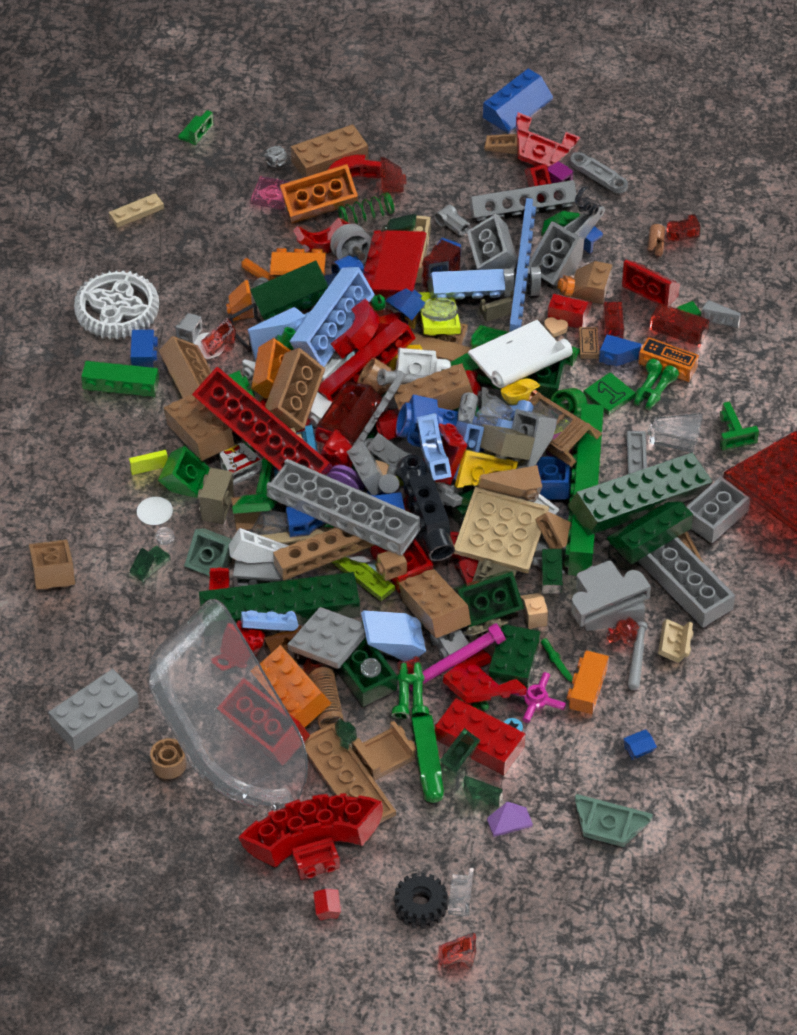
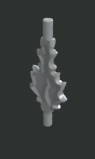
[352,371,406,447]

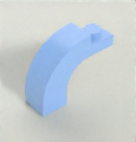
[416,413,452,480]

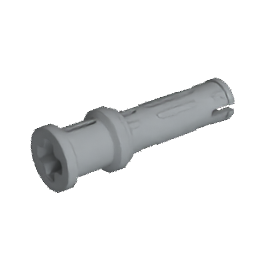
[377,369,428,386]

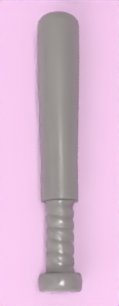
[627,622,648,690]

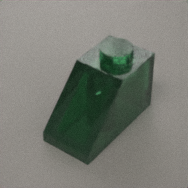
[381,214,417,232]
[440,728,481,776]

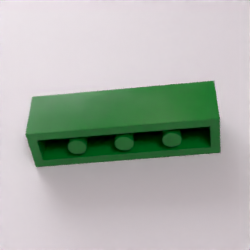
[81,361,159,397]

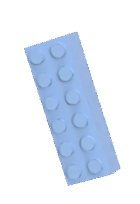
[290,267,375,367]

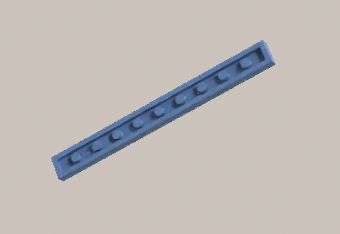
[510,198,536,332]

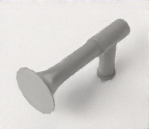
[379,465,399,493]

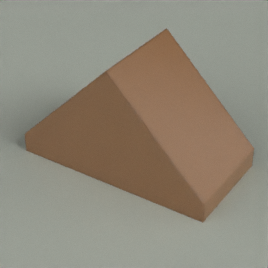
[535,511,571,549]

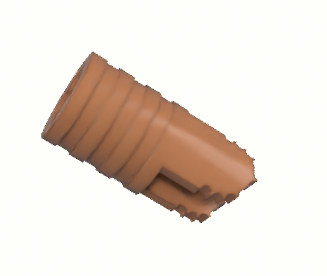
[647,224,665,257]

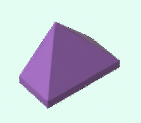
[487,802,533,837]

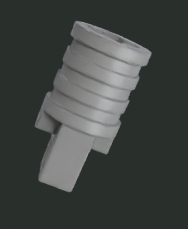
[458,392,478,424]

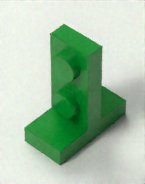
[720,401,759,451]

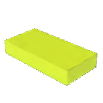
[129,450,168,475]

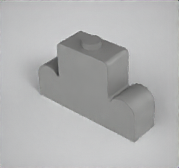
[571,561,651,627]

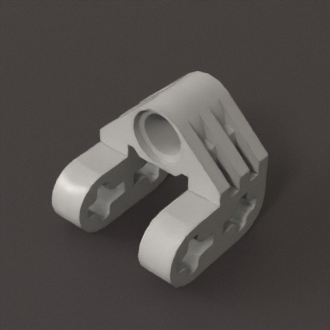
[503,263,541,298]

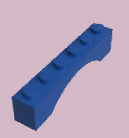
[286,492,405,537]

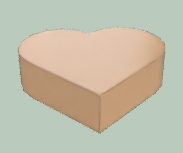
[544,317,568,338]

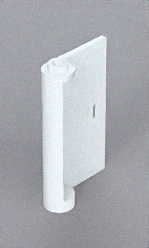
[468,320,572,388]

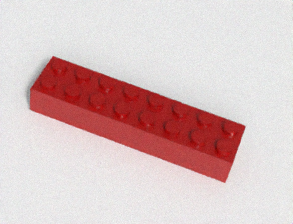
[192,366,332,475]

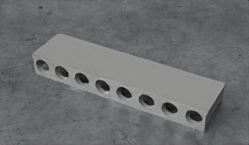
[267,459,421,556]

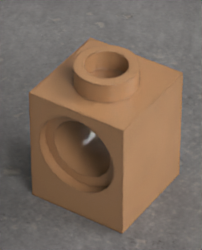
[375,551,407,581]

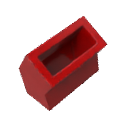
[313,889,341,921]

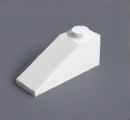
[229,528,288,563]

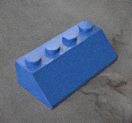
[483,68,553,134]

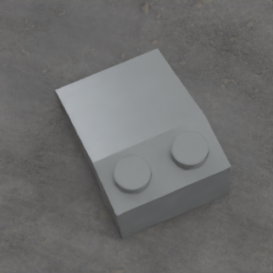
[507,409,557,469]

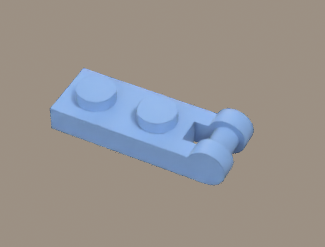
[241,610,298,631]

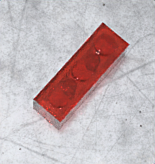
[650,303,710,347]

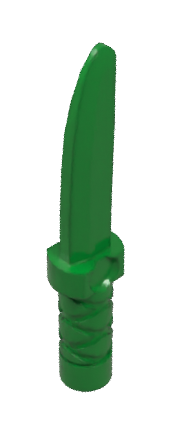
[540,638,573,683]

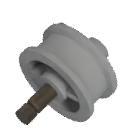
[330,224,371,264]

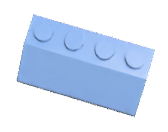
[427,269,505,300]

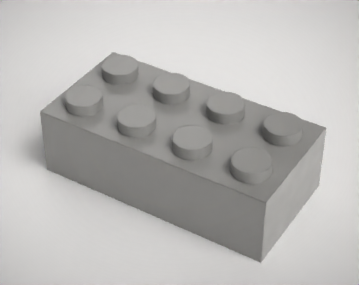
[48,669,139,751]

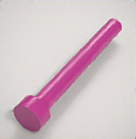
[409,623,506,692]

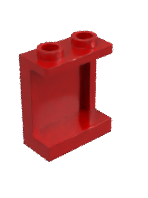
[423,423,468,485]

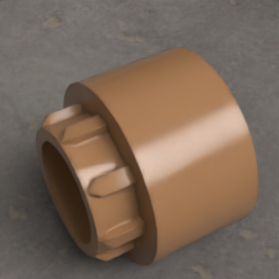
[357,358,391,395]
[150,738,187,779]

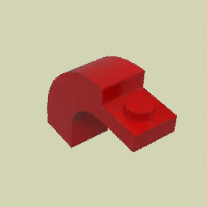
[328,155,382,179]
[293,217,350,254]
[330,298,379,359]

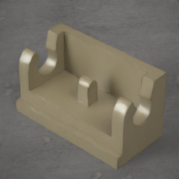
[479,290,514,322]

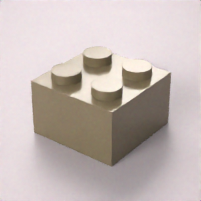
[480,424,535,462]
[198,468,234,525]

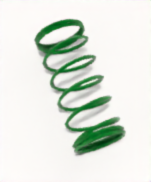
[338,192,395,225]

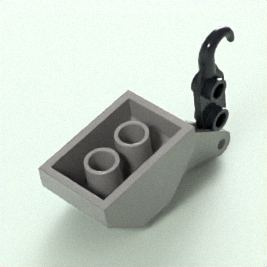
[528,186,605,286]

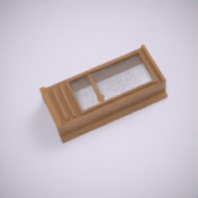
[529,392,602,467]

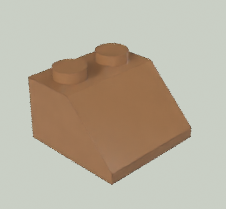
[571,261,612,304]

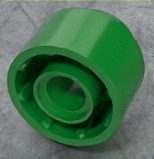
[551,388,587,419]

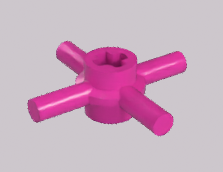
[514,672,566,723]

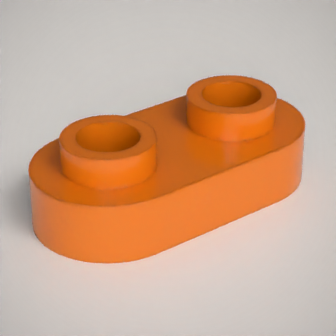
[557,275,575,297]

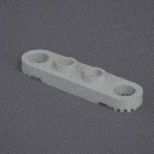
[570,152,628,193]

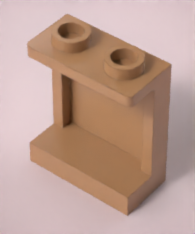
[352,721,416,781]

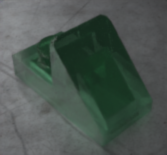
[129,545,171,583]
[463,775,503,812]

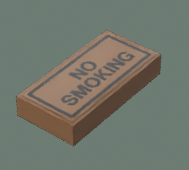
[579,327,599,359]

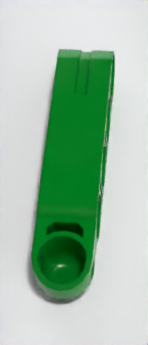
[411,715,444,803]

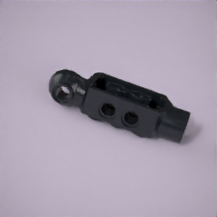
[396,454,455,561]

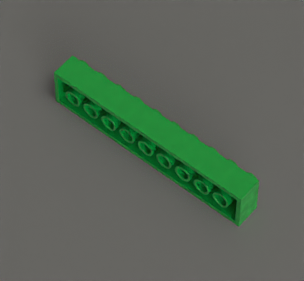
[565,404,604,576]

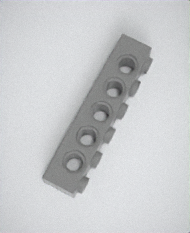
[469,180,576,221]

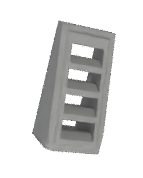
[701,300,741,328]

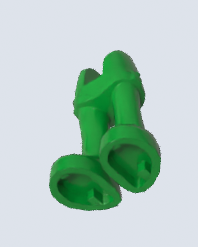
[634,359,679,411]
[391,662,430,719]

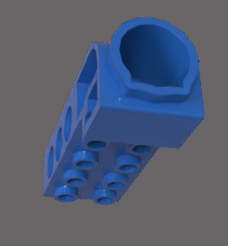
[396,395,498,455]

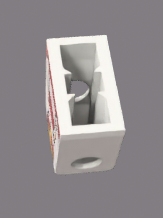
[219,443,262,485]

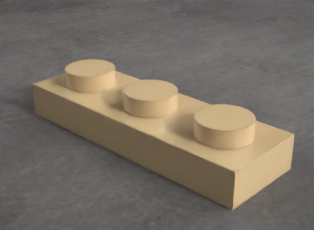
[109,193,164,228]

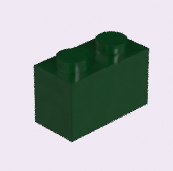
[541,549,563,594]

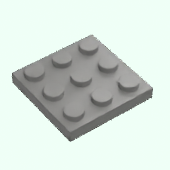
[287,607,366,669]

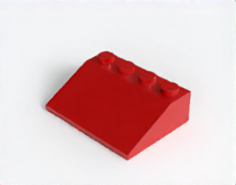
[363,230,427,303]

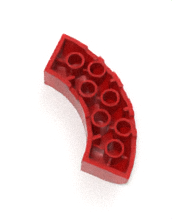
[238,793,383,867]

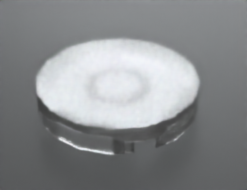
[421,298,458,321]

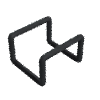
[229,303,262,352]

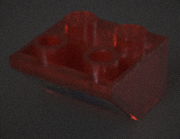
[422,239,461,288]

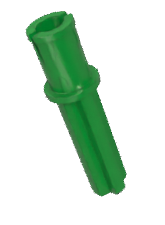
[256,459,274,494]

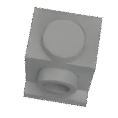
[175,313,203,344]

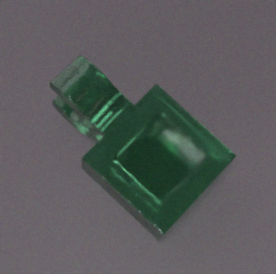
[335,719,357,750]

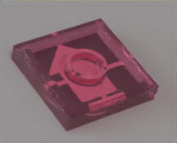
[250,176,291,210]

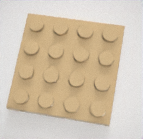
[454,487,549,574]

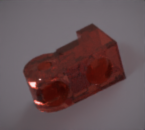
[666,214,701,242]

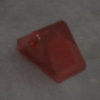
[200,318,236,356]
[439,932,476,968]

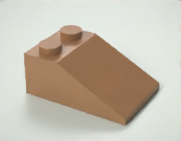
[477,465,542,502]
[29,539,75,590]

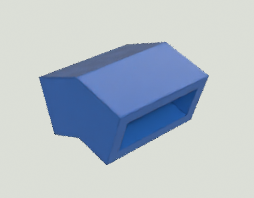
[623,729,657,760]

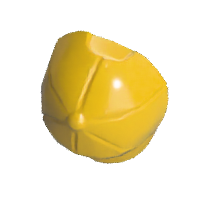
[501,378,540,405]

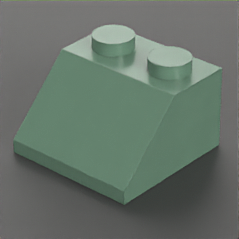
[184,528,233,576]

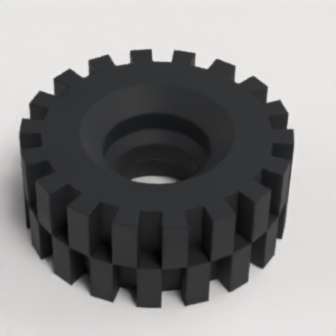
[394,872,448,929]

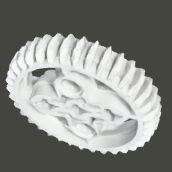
[74,270,159,340]

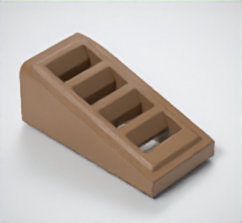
[484,134,518,154]

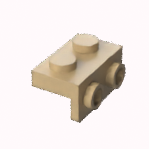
[658,619,693,663]

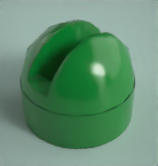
[371,295,386,311]

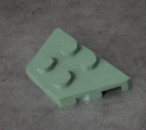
[575,794,653,847]

